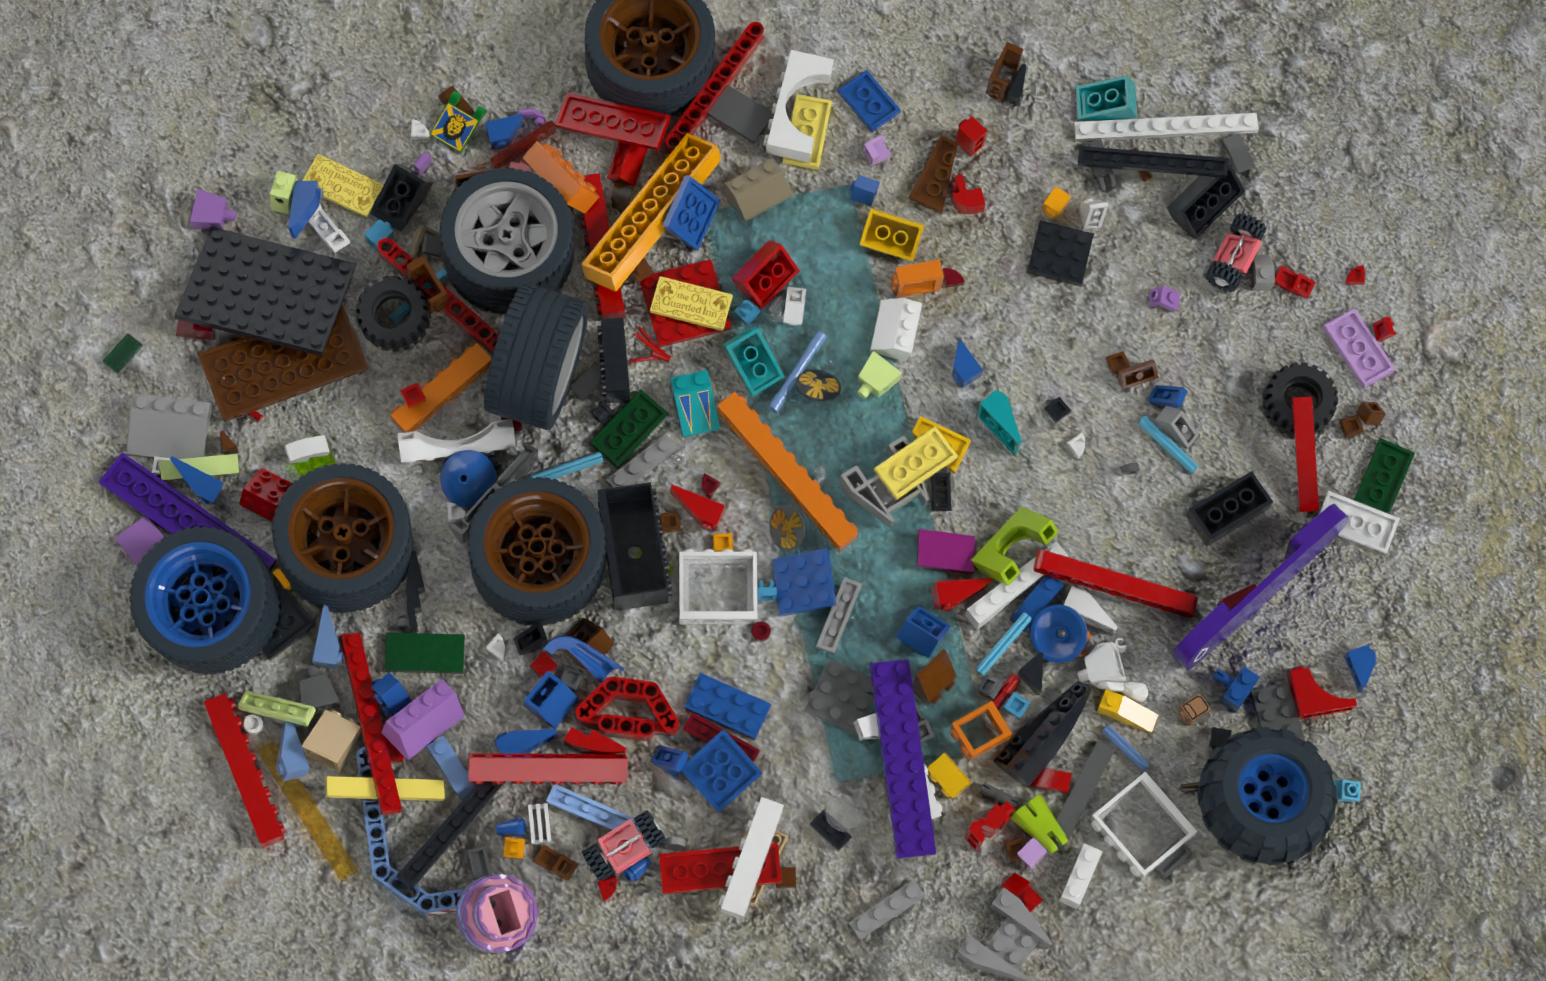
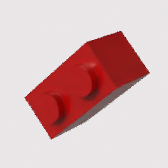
[956,116,988,157]

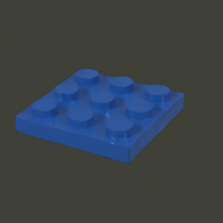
[662,175,720,250]
[772,548,837,617]
[681,729,763,813]

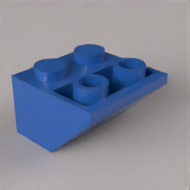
[524,671,579,729]

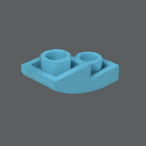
[1333,779,1361,802]

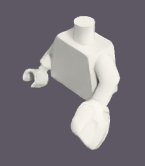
[1078,638,1148,702]

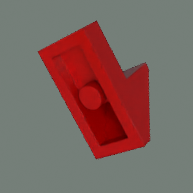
[1001,873,1043,913]

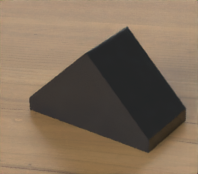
[513,621,548,656]
[1017,652,1043,695]

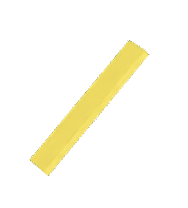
[325,776,445,801]

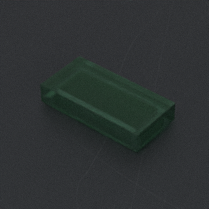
[103,333,143,374]

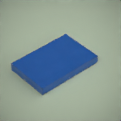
[838,70,901,133]

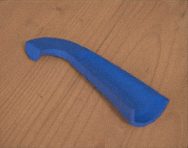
[543,636,624,683]

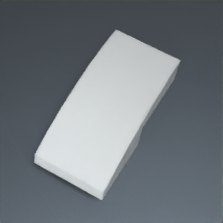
[285,435,330,463]

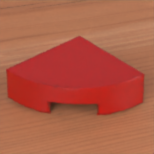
[1345,265,1365,285]
[597,876,617,902]

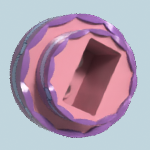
[456,875,538,953]

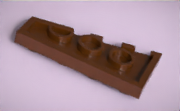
[909,135,958,215]

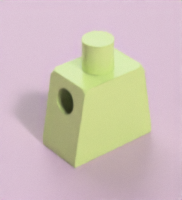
[270,171,298,214]
[857,351,902,399]

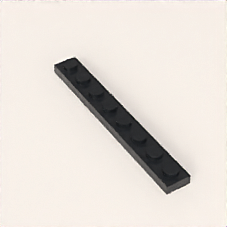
[1078,146,1229,178]
[396,781,507,890]

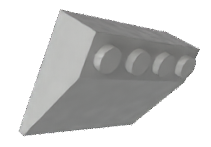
[127,394,213,459]

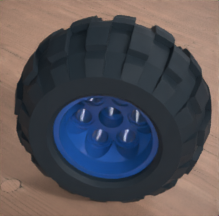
[1197,727,1338,865]

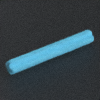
[389,269,448,324]
[1139,416,1198,474]
[529,452,603,480]
[976,612,1031,676]

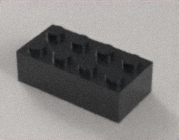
[597,317,630,404]
[1185,471,1273,546]

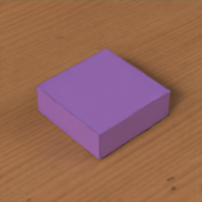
[414,152,432,175]

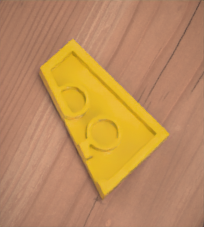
[912,416,972,475]

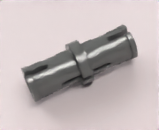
[979,782,1020,809]

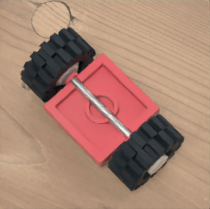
[1205,213,1267,292]
[581,810,666,882]

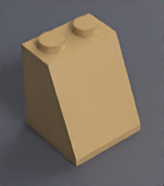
[302,710,362,772]

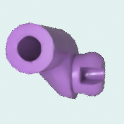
[518,108,545,126]

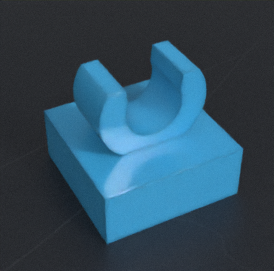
[733,299,760,326]
[757,580,777,601]
[1003,692,1030,720]

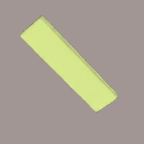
[160,454,239,480]
[237,690,316,726]

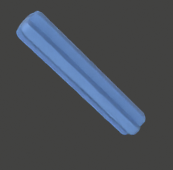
[1102,724,1149,771]

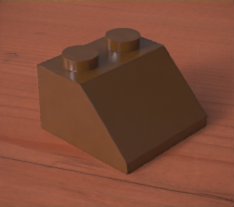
[561,617,614,671]

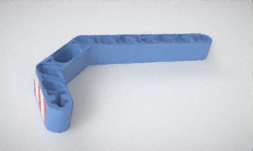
[356,747,465,916]

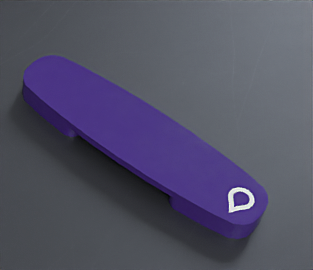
[1173,503,1349,670]

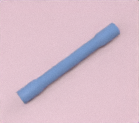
[768,331,827,413]

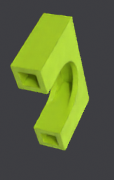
[971,506,1059,586]

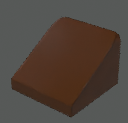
[220,431,239,455]

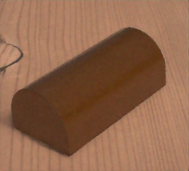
[1116,359,1158,390]

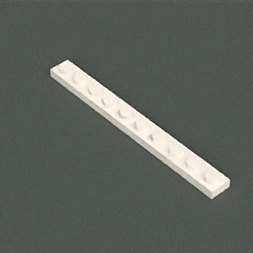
[1074,113,1259,142]

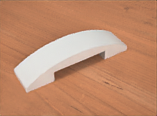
[308,203,350,253]

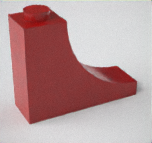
[1287,666,1357,720]

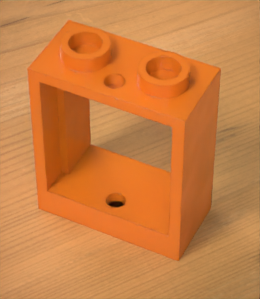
[891,259,944,298]
[950,701,1012,761]

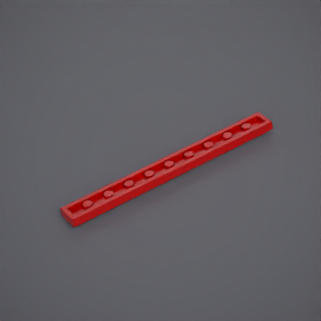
[340,632,402,815]

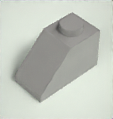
[1251,255,1275,291]
[1155,406,1199,449]

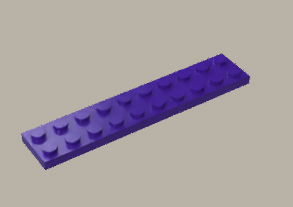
[98,452,277,572]
[869,659,936,859]

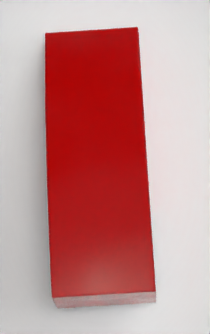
[564,727,627,754]

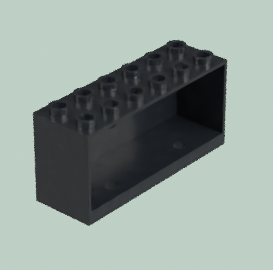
[597,482,672,611]

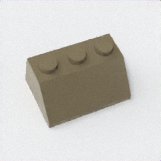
[725,158,792,222]

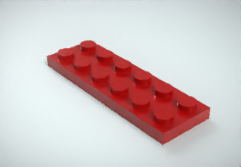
[555,93,671,151]
[659,843,782,894]

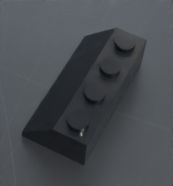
[1167,163,1245,239]

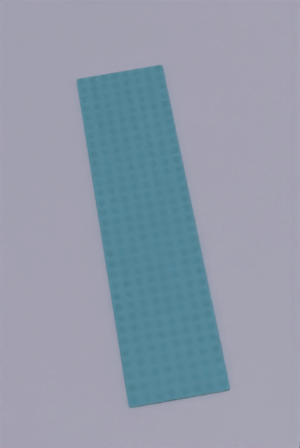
[708,185,987,783]

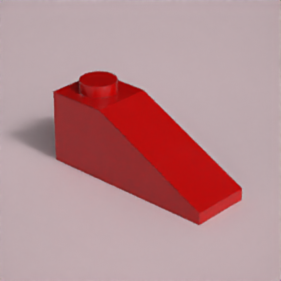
[670,484,725,531]
[931,578,992,612]

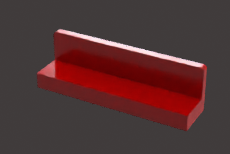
[607,142,648,187]

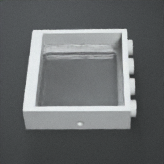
[679,549,758,624]
[1090,772,1197,879]

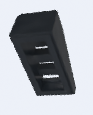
[1006,63,1026,106]
[930,473,952,512]

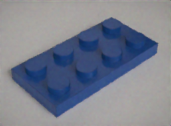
[684,673,771,740]

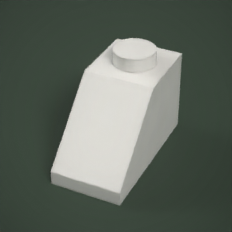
[783,287,806,325]

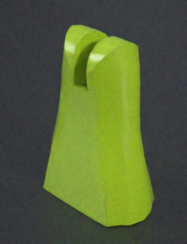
[1011,795,1068,854]

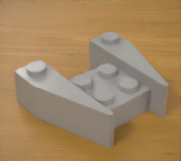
[839,436,929,528]
[956,888,1052,981]

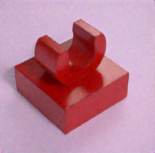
[1372,317,1397,342]
[400,382,426,409]

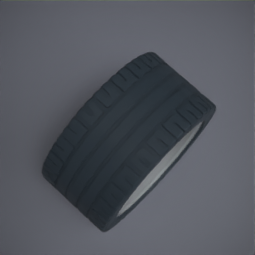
[439,168,574,314]
[484,283,589,430]

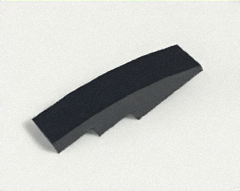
[406,551,425,633]

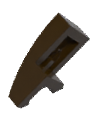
[611,181,633,214]

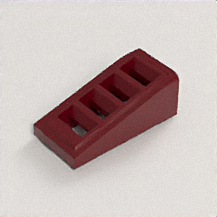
[1217,584,1257,610]

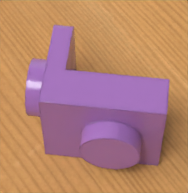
[1149,285,1180,312]

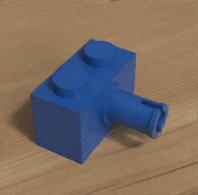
[1212,667,1260,714]
[371,672,412,717]

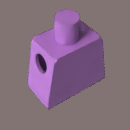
[190,189,237,230]

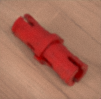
[991,673,1021,711]

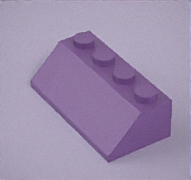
[381,679,465,760]

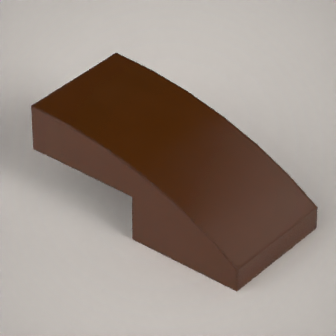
[532,844,579,881]

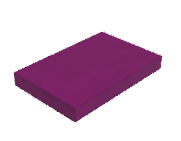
[916,529,975,574]

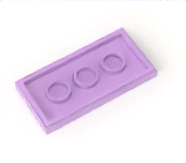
[1322,308,1395,389]

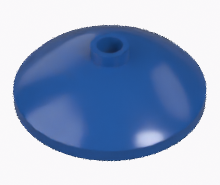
[440,450,497,508]
[1030,605,1087,663]

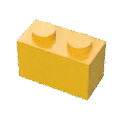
[927,753,972,798]

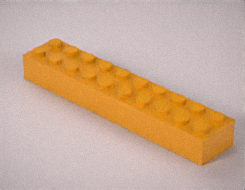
[581,133,721,291]

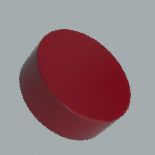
[751,621,771,642]

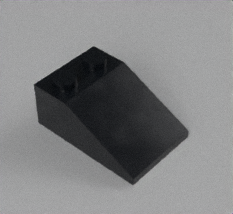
[369,164,433,231]

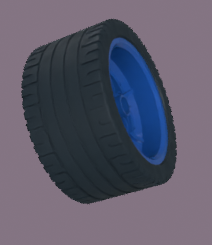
[129,527,280,674]

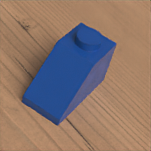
[485,114,523,150]
[952,340,983,388]
[1344,644,1377,692]

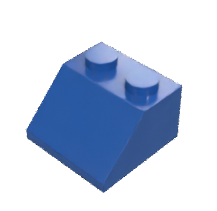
[896,605,951,658]

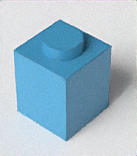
[364,219,395,252]

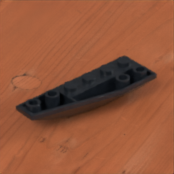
[993,681,1093,787]

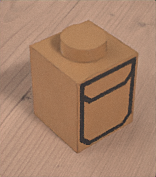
[1178,693,1211,726]

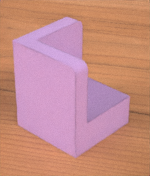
[863,135,891,166]
[1017,837,1047,871]

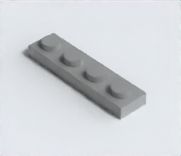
[606,434,678,488]
[816,577,862,655]
[848,880,925,940]

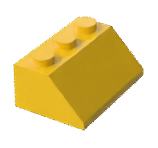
[859,208,926,262]

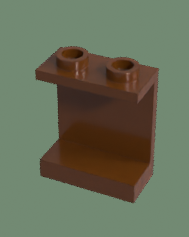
[986,42,1024,101]
[407,256,447,313]

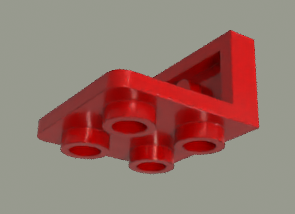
[239,468,292,522]

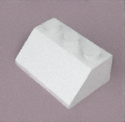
[870,298,922,362]

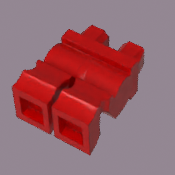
[964,801,1015,852]

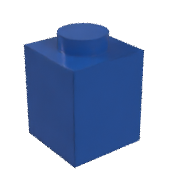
[849,175,880,207]

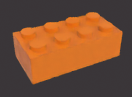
[523,141,599,213]

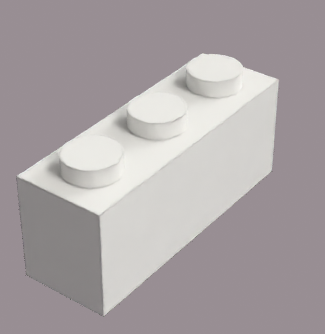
[1059,843,1102,909]

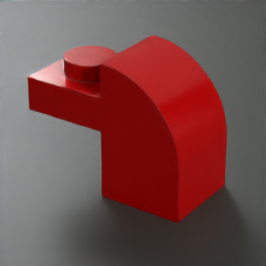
[951,174,986,214]

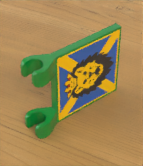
[430,91,487,153]

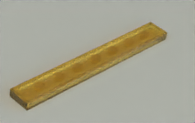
[257,741,358,882]

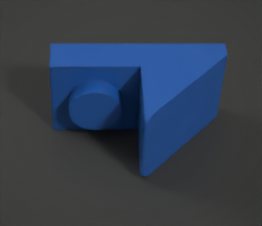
[1148,385,1188,409]
[650,745,689,776]

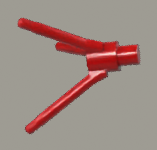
[629,326,671,363]

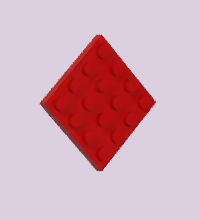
[639,259,732,348]

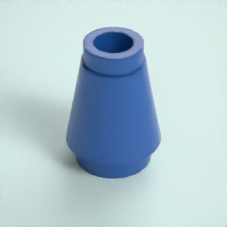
[496,817,526,837]
[622,856,652,882]

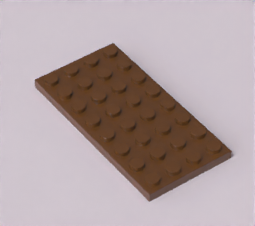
[198,304,368,422]

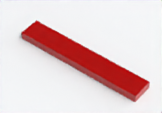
[1292,396,1319,512]

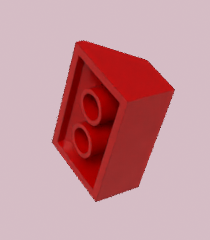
[731,240,800,309]

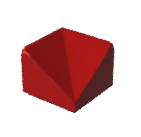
[530,651,557,678]

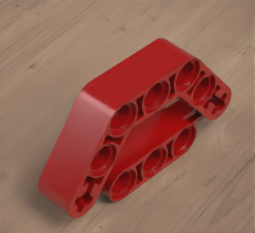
[575,676,679,741]

